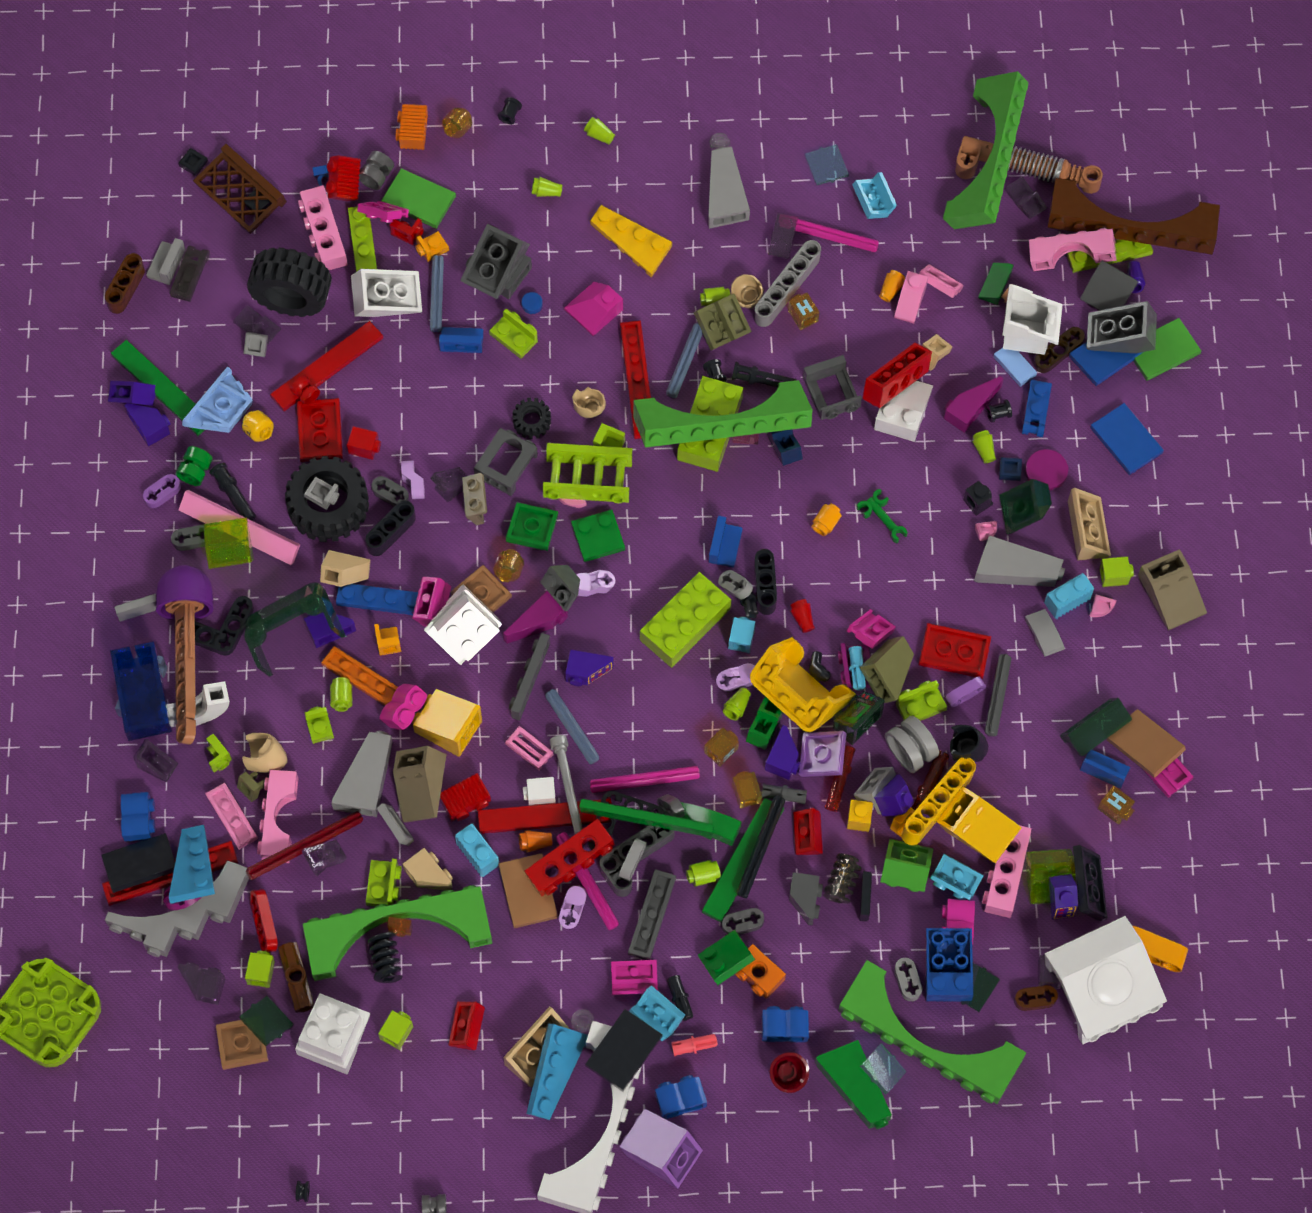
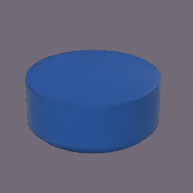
[522,292,543,314]

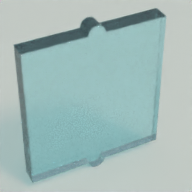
[805,145,849,185]
[860,1043,906,1095]

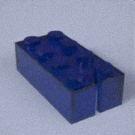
[110,642,172,741]

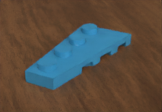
[169,825,215,904]
[526,1024,588,1120]

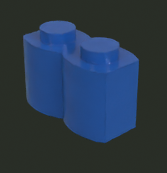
[121,792,155,841]
[762,1006,809,1043]
[655,1075,707,1119]

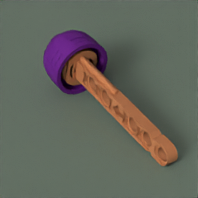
[156,565,213,745]

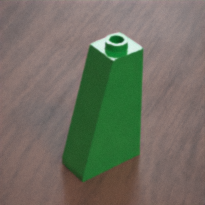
[815,1040,892,1129]

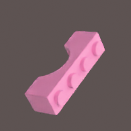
[1029,228,1117,271]
[257,770,299,863]

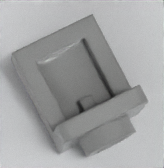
[304,477,340,510]

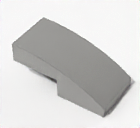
[1025,609,1064,657]

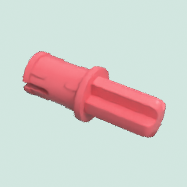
[671,1034,718,1056]

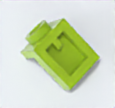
[305,707,334,744]
[206,734,232,773]

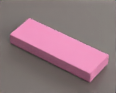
[205,783,258,850]

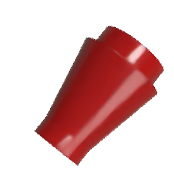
[790,599,815,633]

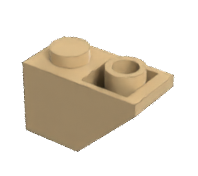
[320,550,370,587]
[403,848,453,890]

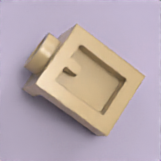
[922,334,952,371]

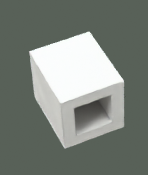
[523,777,556,806]

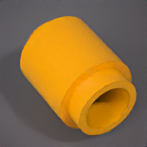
[811,503,842,536]

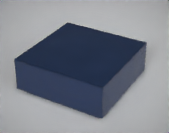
[999,457,1022,481]

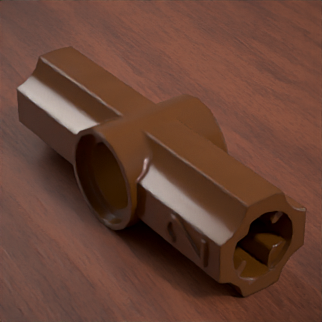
[278,942,314,1013]

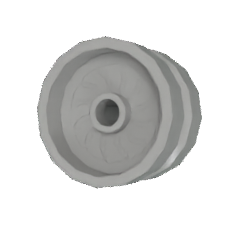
[885,716,939,773]

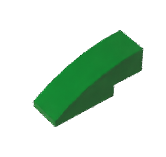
[746,696,783,750]
[681,802,742,846]

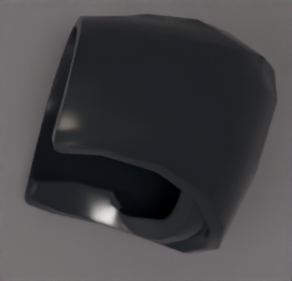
[950,724,989,762]

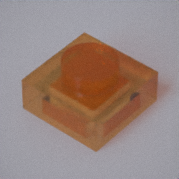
[387,917,413,937]

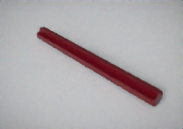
[246,811,363,880]

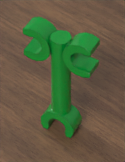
[856,489,908,544]

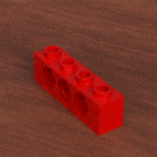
[862,342,932,408]
[524,819,615,897]

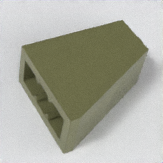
[859,636,914,704]

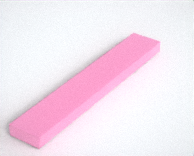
[179,490,300,565]

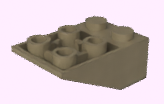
[1138,549,1207,631]
[393,746,446,823]

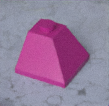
[564,282,623,336]

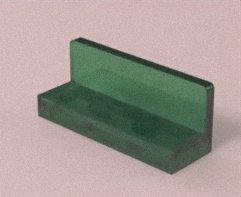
[1060,698,1132,756]

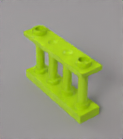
[543,443,633,503]

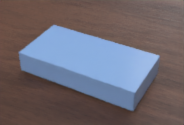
[993,348,1037,387]

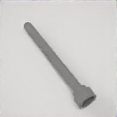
[549,735,583,834]

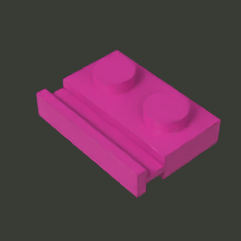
[357,201,409,223]
[847,609,896,649]
[1144,758,1193,798]
[611,960,658,995]

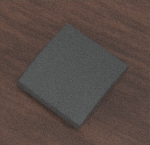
[1080,261,1138,311]

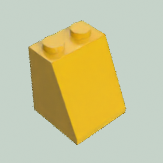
[412,689,482,757]

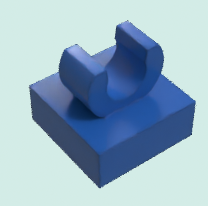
[313,165,329,186]

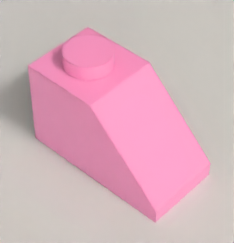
[894,271,928,324]

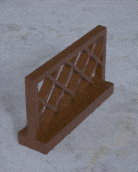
[193,144,287,234]

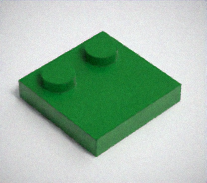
[506,502,558,551]
[571,510,625,562]
[698,930,755,985]

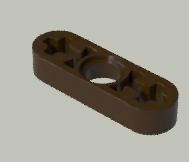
[1034,327,1085,373]

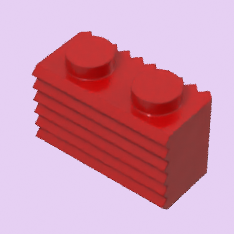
[326,155,361,201]
[440,773,491,822]

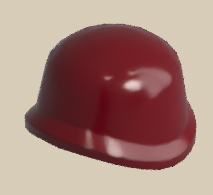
[769,1052,809,1093]

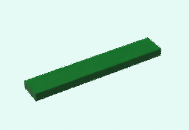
[111,340,205,436]
[702,798,784,923]
[580,799,714,838]

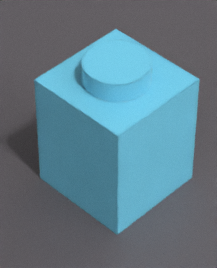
[728,617,756,653]

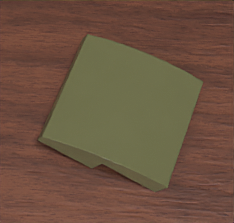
[693,294,752,350]

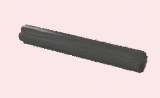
[984,654,1012,736]

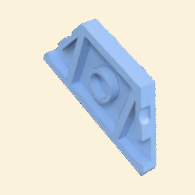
[182,367,253,433]

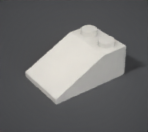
[351,269,422,317]
[874,381,933,442]

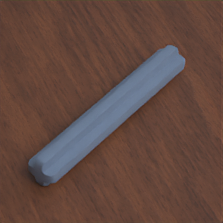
[430,255,444,332]
[666,323,703,398]
[545,689,599,764]

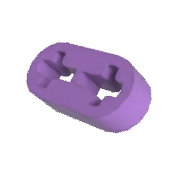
[143,474,181,508]
[945,677,986,707]

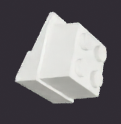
[1002,284,1063,355]
[424,584,502,665]
[295,993,370,1074]

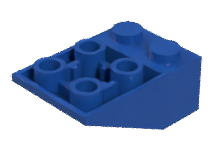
[926,928,973,1002]

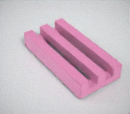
[919,264,964,298]
[505,726,554,771]

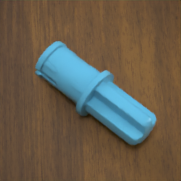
[849,646,866,691]

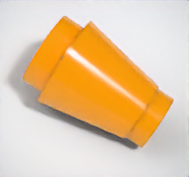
[879,270,905,302]

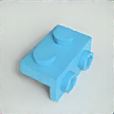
[852,172,897,219]
[930,854,984,900]
[629,985,685,1041]

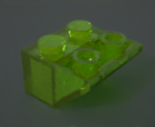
[204,517,254,569]
[1026,849,1075,904]

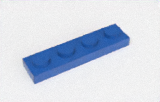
[336,584,418,615]

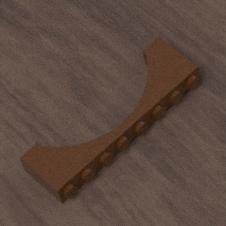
[1047,178,1220,255]

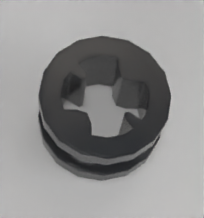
[296,1180,310,1202]

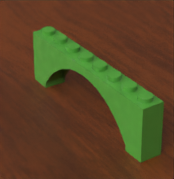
[943,71,1029,229]
[633,380,812,448]
[303,885,492,981]
[838,960,1026,1104]

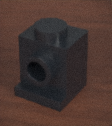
[963,481,993,516]

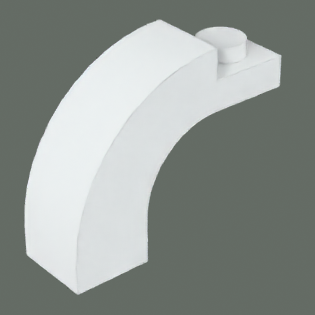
[157,681,230,729]

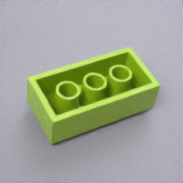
[677,376,743,472]
[640,572,731,668]

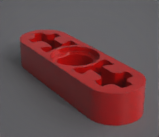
[250,889,278,952]

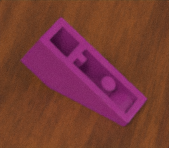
[944,376,1004,433]
[503,591,568,644]

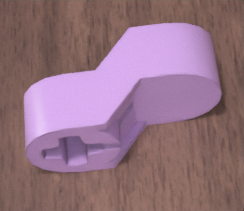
[401,461,425,499]
[577,570,616,597]
[716,663,755,692]
[559,885,587,929]

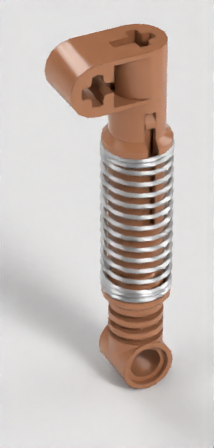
[955,136,1103,194]

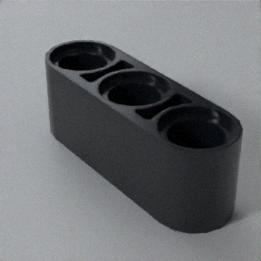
[365,501,416,556]
[754,549,777,615]

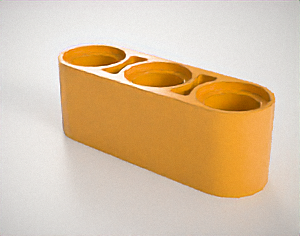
[1133,926,1188,972]

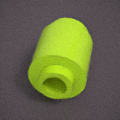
[700,287,730,307]
[330,677,352,712]
[686,860,721,887]

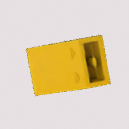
[937,786,1022,863]

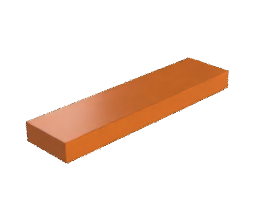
[321,646,398,706]

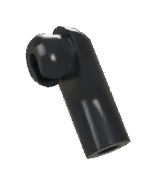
[809,651,831,682]

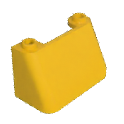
[750,637,856,732]

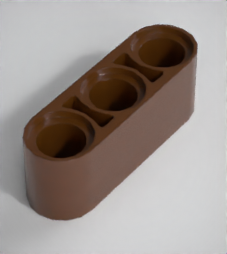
[105,253,145,314]

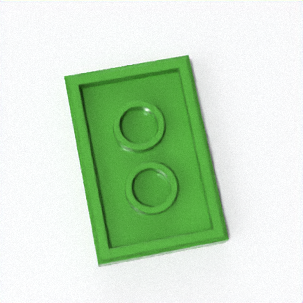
[381,168,456,229]
[1134,318,1201,381]

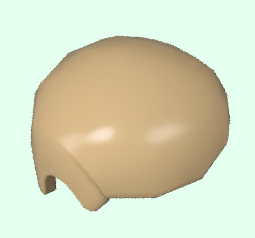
[731,274,764,308]
[572,387,606,418]

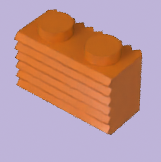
[396,104,428,150]

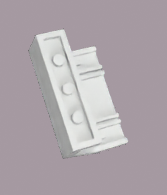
[1045,916,1167,1045]

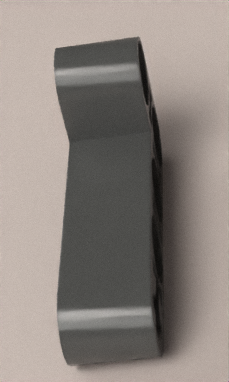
[600,826,675,897]

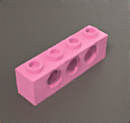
[298,185,348,270]
[982,825,1032,918]

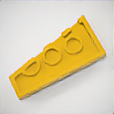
[590,205,672,277]

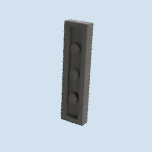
[509,633,550,721]
[628,869,676,960]

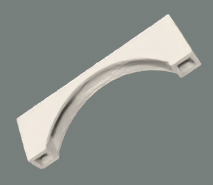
[537,1021,642,1213]

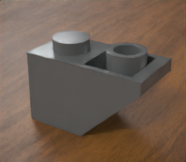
[540,565,580,611]
[789,872,823,925]

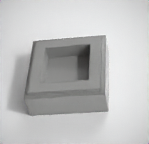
[244,332,268,357]

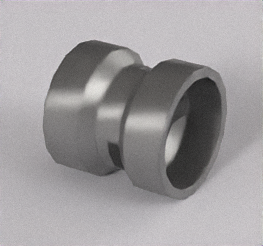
[422,1194,447,1213]

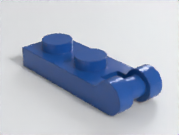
[1022,380,1052,438]

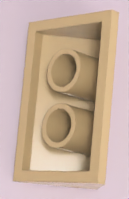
[1068,488,1111,560]
[503,1006,570,1087]

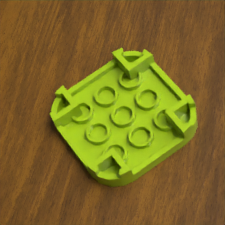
[0,958,101,1067]

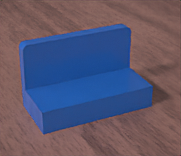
[439,327,484,353]
[709,516,743,567]
[1080,749,1130,789]

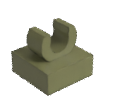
[237,772,265,802]

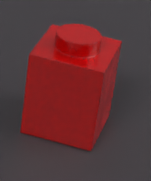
[347,426,381,460]

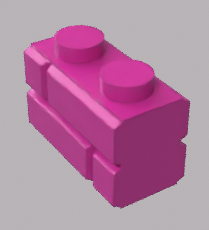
[412,577,452,626]

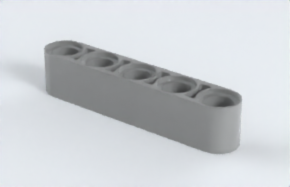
[754,240,821,327]

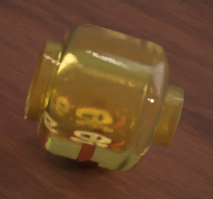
[442,108,472,138]
[493,549,524,582]

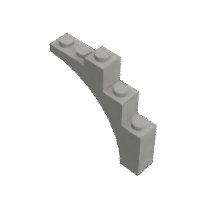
[105,861,249,957]

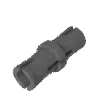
[761,783,807,804]

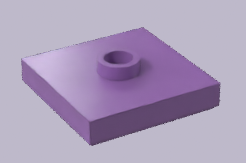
[799,731,846,777]

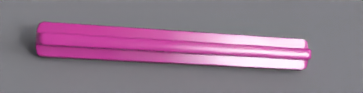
[778,215,879,252]
[590,766,700,793]
[556,832,619,930]

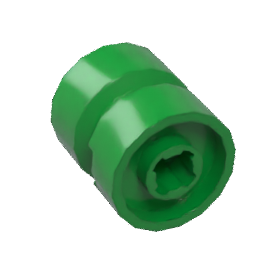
[175,446,213,486]

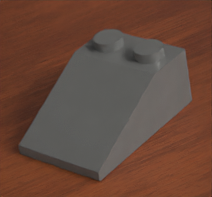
[460,224,530,299]
[1087,301,1157,353]

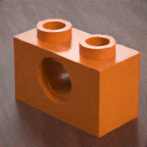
[735,944,786,999]

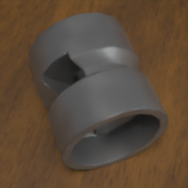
[359,151,394,190]

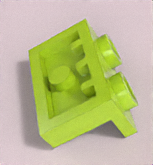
[489,309,538,359]
[896,680,947,721]
[366,858,402,906]

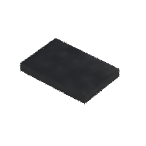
[102,833,175,893]
[1073,845,1107,921]
[585,1009,663,1092]

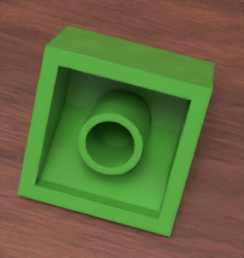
[880,839,933,892]

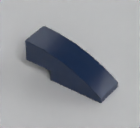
[766,429,803,466]

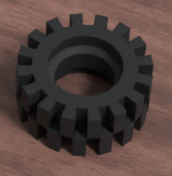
[512,398,551,439]

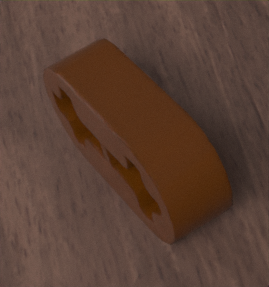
[1014,985,1058,1011]

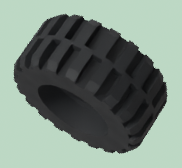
[247,247,332,317]
[285,456,369,542]

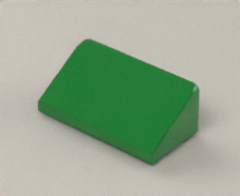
[978,263,1014,305]

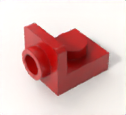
[390,218,424,245]

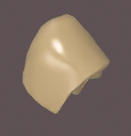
[242,733,287,773]

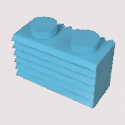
[1044,573,1094,619]
[455,824,499,877]

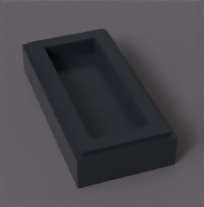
[859,871,872,921]

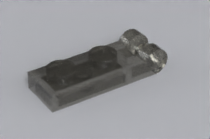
[170,245,210,302]

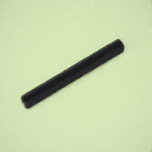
[736,796,785,899]

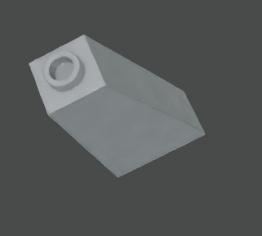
[708,146,750,229]
[974,535,1065,587]
[332,731,393,817]

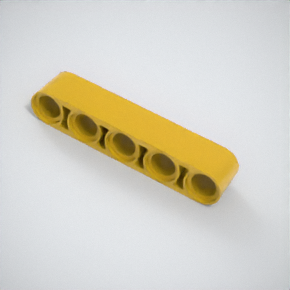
[902,758,976,845]

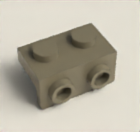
[462,473,487,526]

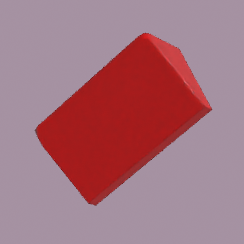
[793,808,823,855]
[448,1001,485,1050]

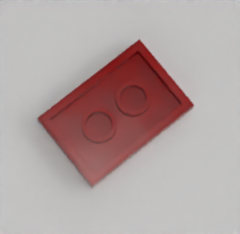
[297,398,343,462]
[919,623,992,679]

